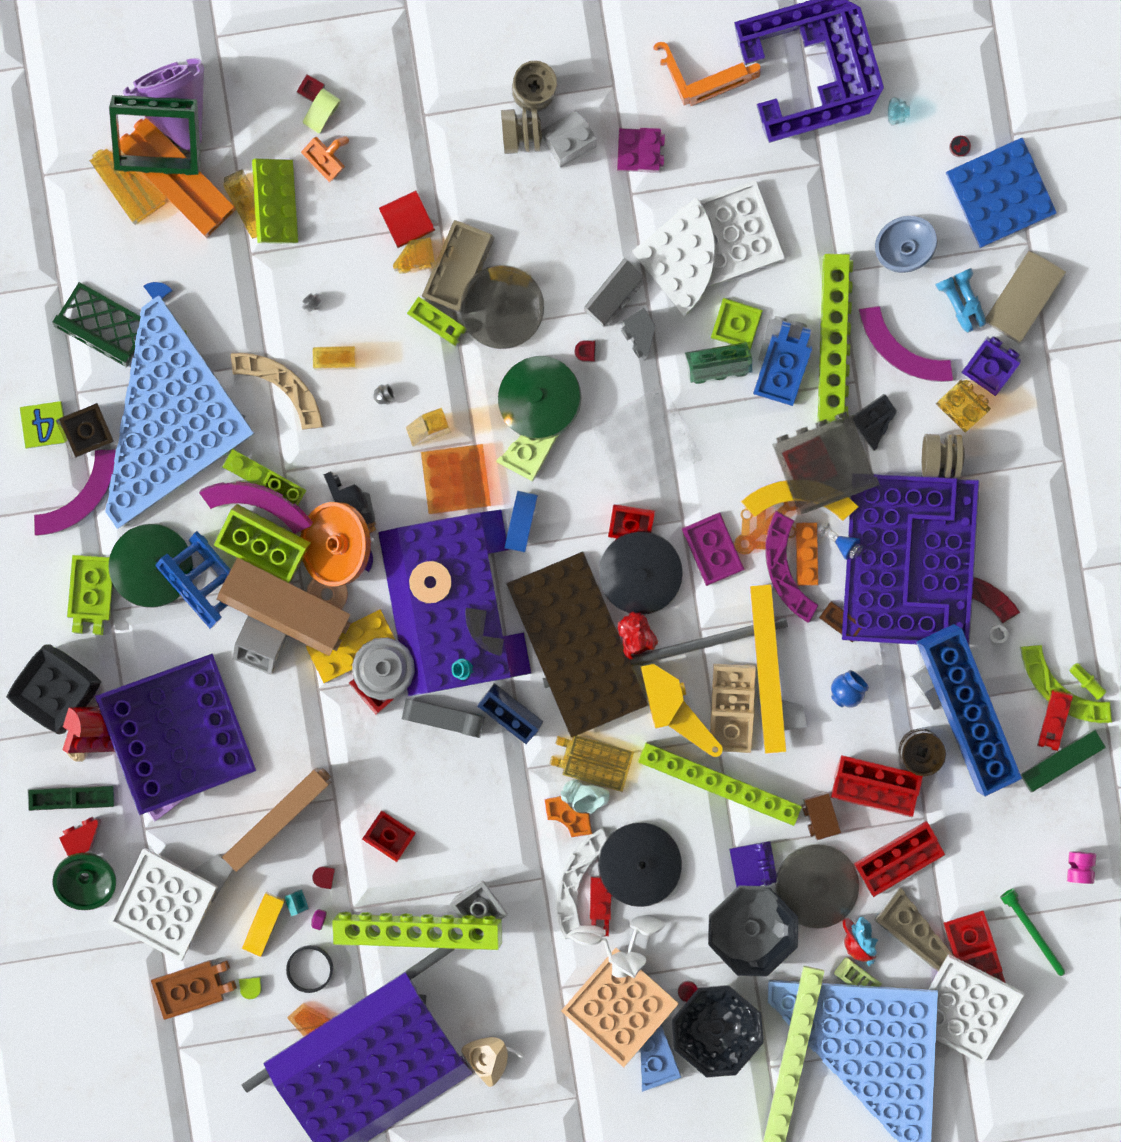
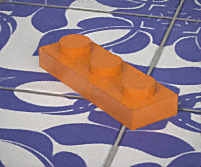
[796,522,818,586]

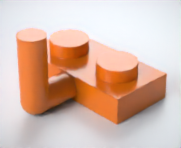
[301,136,349,182]

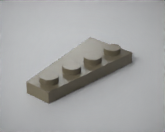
[874,888,953,972]

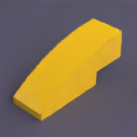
[242,892,285,957]

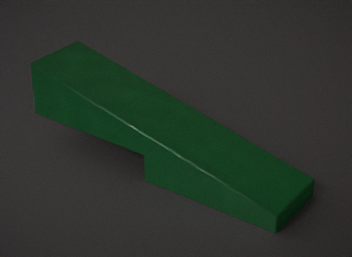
[1020,730,1106,793]
[27,786,114,811]

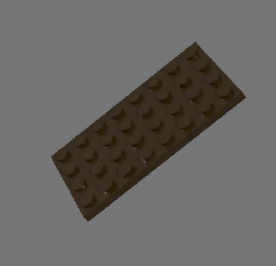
[506,551,648,738]

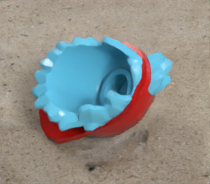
[843,917,878,966]

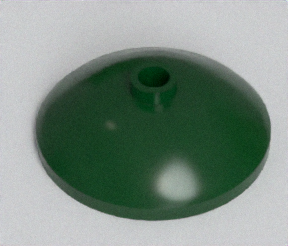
[52,853,116,910]

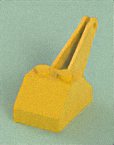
[640,663,723,757]

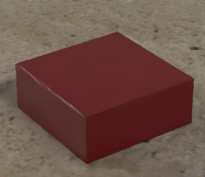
[296,74,325,102]

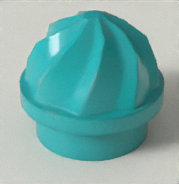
[452,659,473,680]

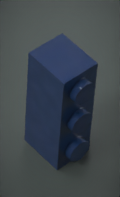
[477,683,543,745]

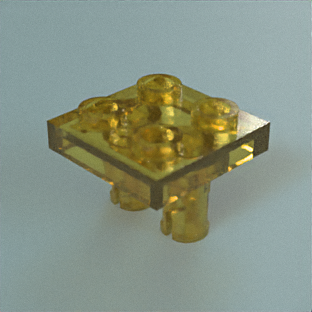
[936,380,991,433]

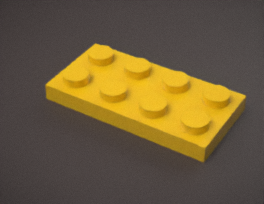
[305,609,396,683]

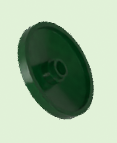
[498,356,582,440]
[109,524,193,608]

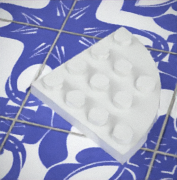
[632,198,716,316]

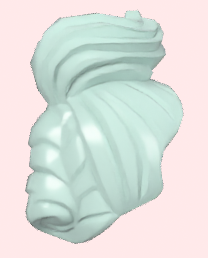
[560,779,609,814]

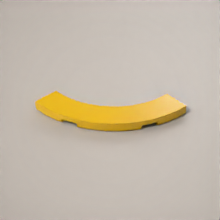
[740,480,858,521]

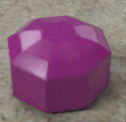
[311,909,327,930]

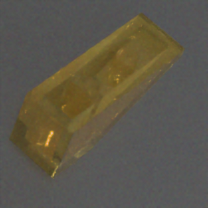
[223,169,257,239]

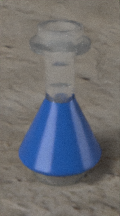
[817,523,863,560]

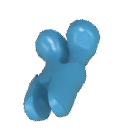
[935,268,986,333]

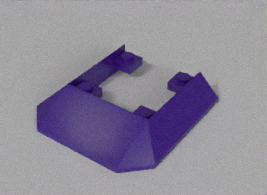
[734,0,884,143]

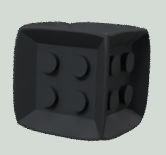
[6,644,102,735]

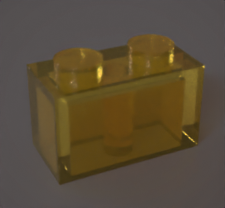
[313,346,357,370]

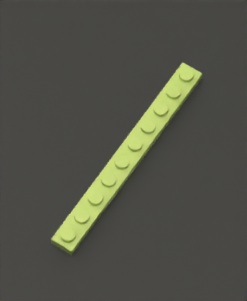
[763,965,825,1142]

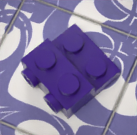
[961,336,1021,396]

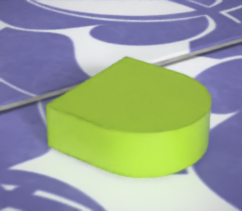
[239,977,261,999]

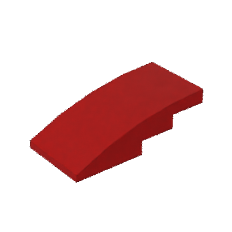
[943,910,1006,983]

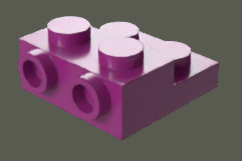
[617,128,665,173]

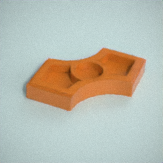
[544,796,592,837]

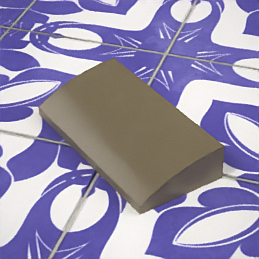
[422,220,495,314]
[985,251,1066,344]

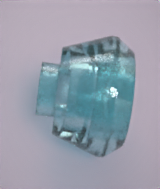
[888,97,910,126]

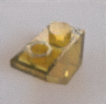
[393,237,435,274]

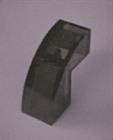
[465,608,504,656]

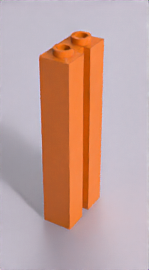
[120,118,237,238]

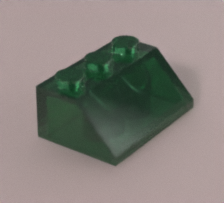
[685,342,752,384]

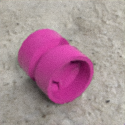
[1067,851,1097,884]

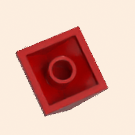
[608,504,655,538]
[362,810,416,862]

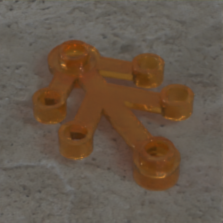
[734,501,800,555]

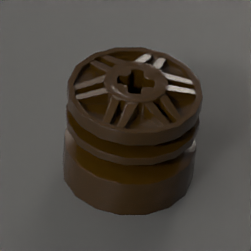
[898,728,946,776]

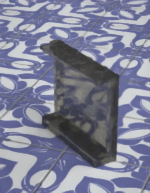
[772,411,880,515]

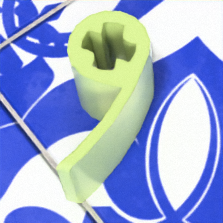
[303,88,341,133]

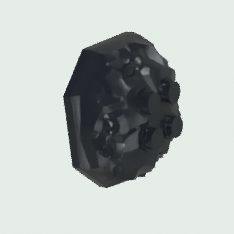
[672,985,764,1078]

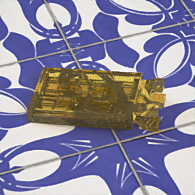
[549,735,634,792]

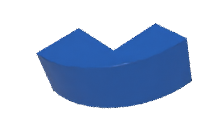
[505,491,538,552]

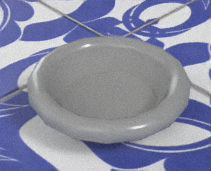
[352,638,415,700]

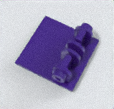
[729,841,778,888]

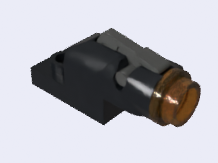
[323,471,376,533]

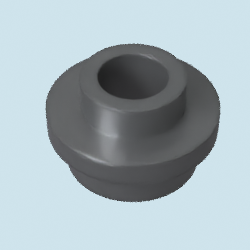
[302,293,321,312]

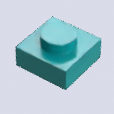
[284,889,309,916]

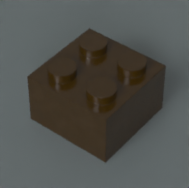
[56,403,114,459]

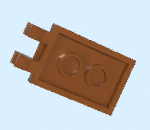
[151,960,237,1020]

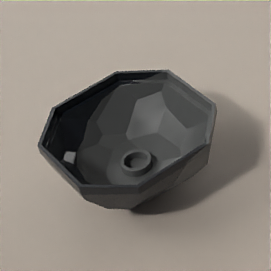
[708,885,799,977]

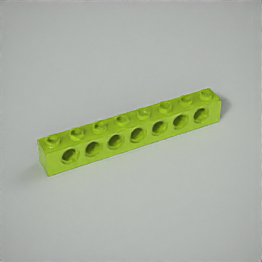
[817,254,853,423]
[638,742,802,826]
[332,911,502,950]

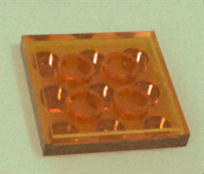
[421,444,491,514]

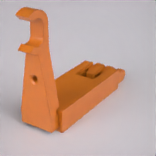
[653,42,761,106]

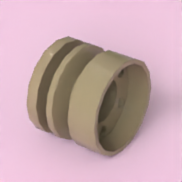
[512,61,557,112]
[501,107,542,154]
[921,434,965,478]

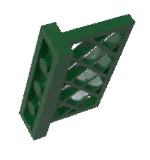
[52,282,141,368]

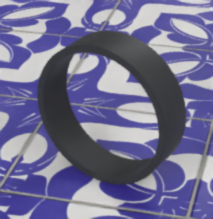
[286,945,333,993]

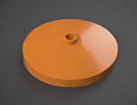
[300,502,371,586]

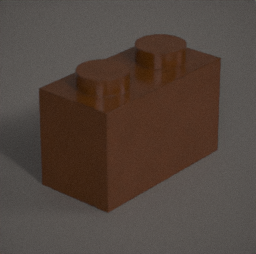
[801,792,841,840]

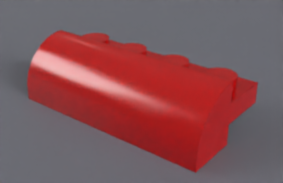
[62,707,115,754]
[830,755,923,818]
[854,821,945,897]

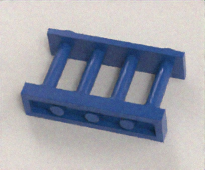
[155,531,231,629]

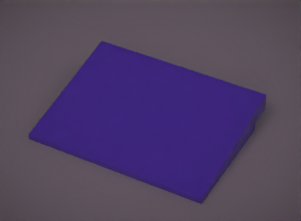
[842,473,980,648]

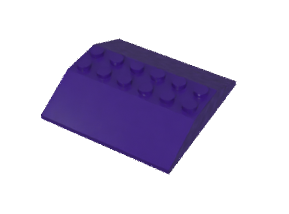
[95,653,256,816]

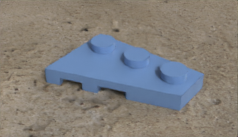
[640,1024,681,1092]

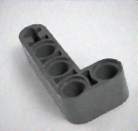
[401,698,485,738]

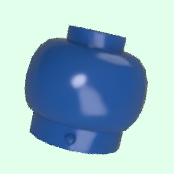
[831,670,869,708]

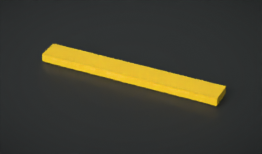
[750,584,786,754]

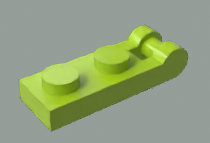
[407,296,467,347]

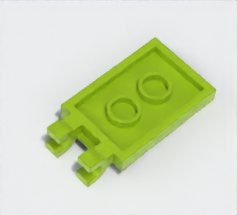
[67,555,113,635]

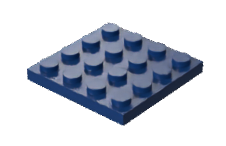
[946,137,1057,248]

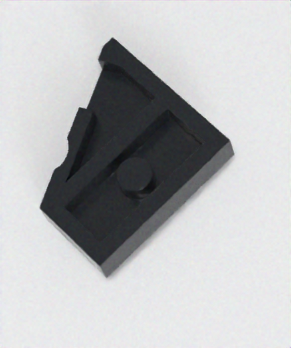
[850,394,897,451]

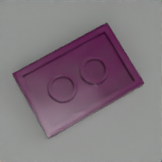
[682,512,745,586]

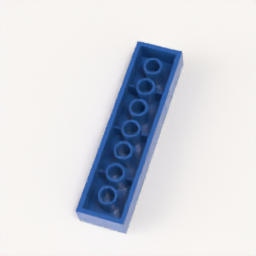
[916,624,1022,797]

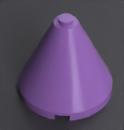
[123,58,204,152]

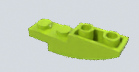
[222,449,307,506]

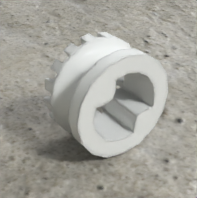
[989,625,1008,644]

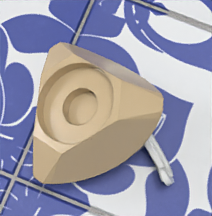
[461,1037,524,1087]

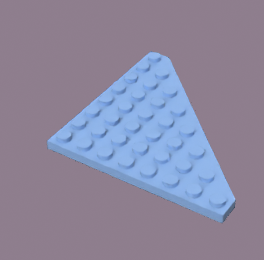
[105,296,255,529]
[768,980,938,1142]

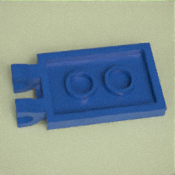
[753,321,812,406]

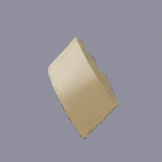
[710,664,756,753]

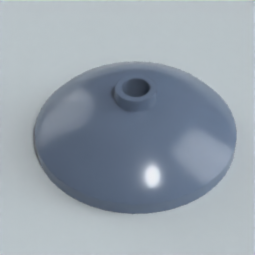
[875,216,937,273]

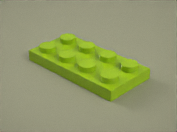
[252,158,298,244]

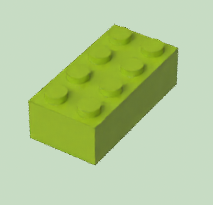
[214,504,311,583]

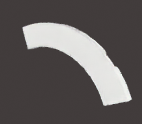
[556,827,608,940]

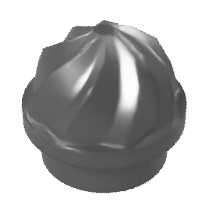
[373,384,395,405]

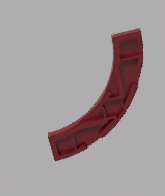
[973,577,1021,623]

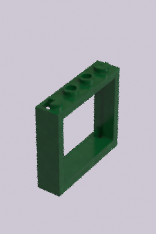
[109,95,201,175]

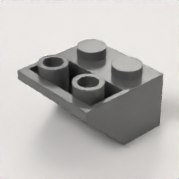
[621,308,655,360]

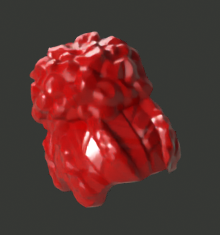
[617,612,658,659]

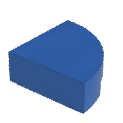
[143,282,173,299]

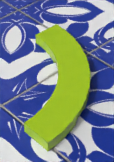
[1020,645,1112,723]

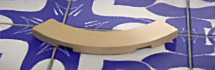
[231,353,323,430]

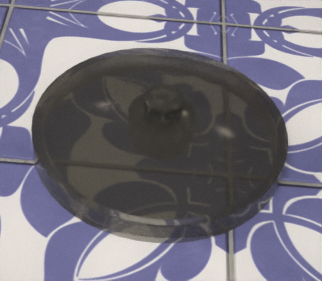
[460,265,544,349]
[775,844,859,928]

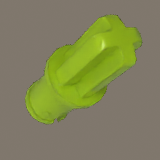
[1069,663,1106,700]

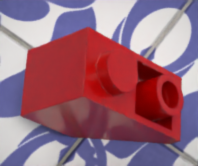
[59,816,102,856]

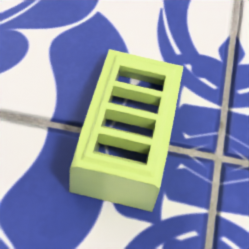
[834,957,882,987]

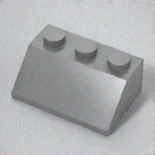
[584,258,644,326]

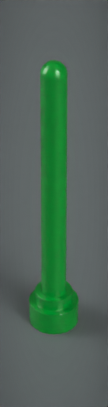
[1000,888,1065,976]

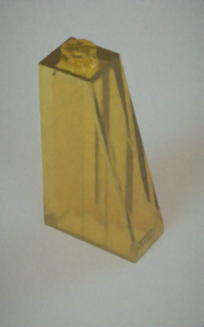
[89,149,169,225]
[406,408,452,447]

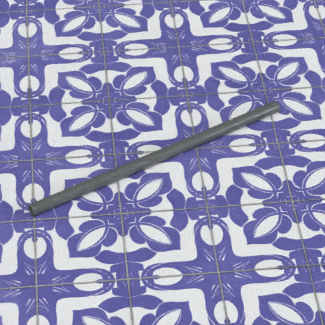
[542,617,788,688]
[241,948,455,1093]

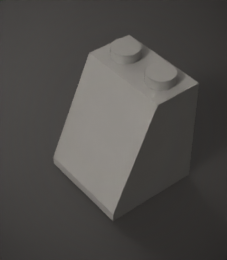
[541,111,597,167]
[233,616,288,675]

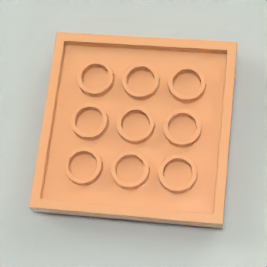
[561,947,679,1068]

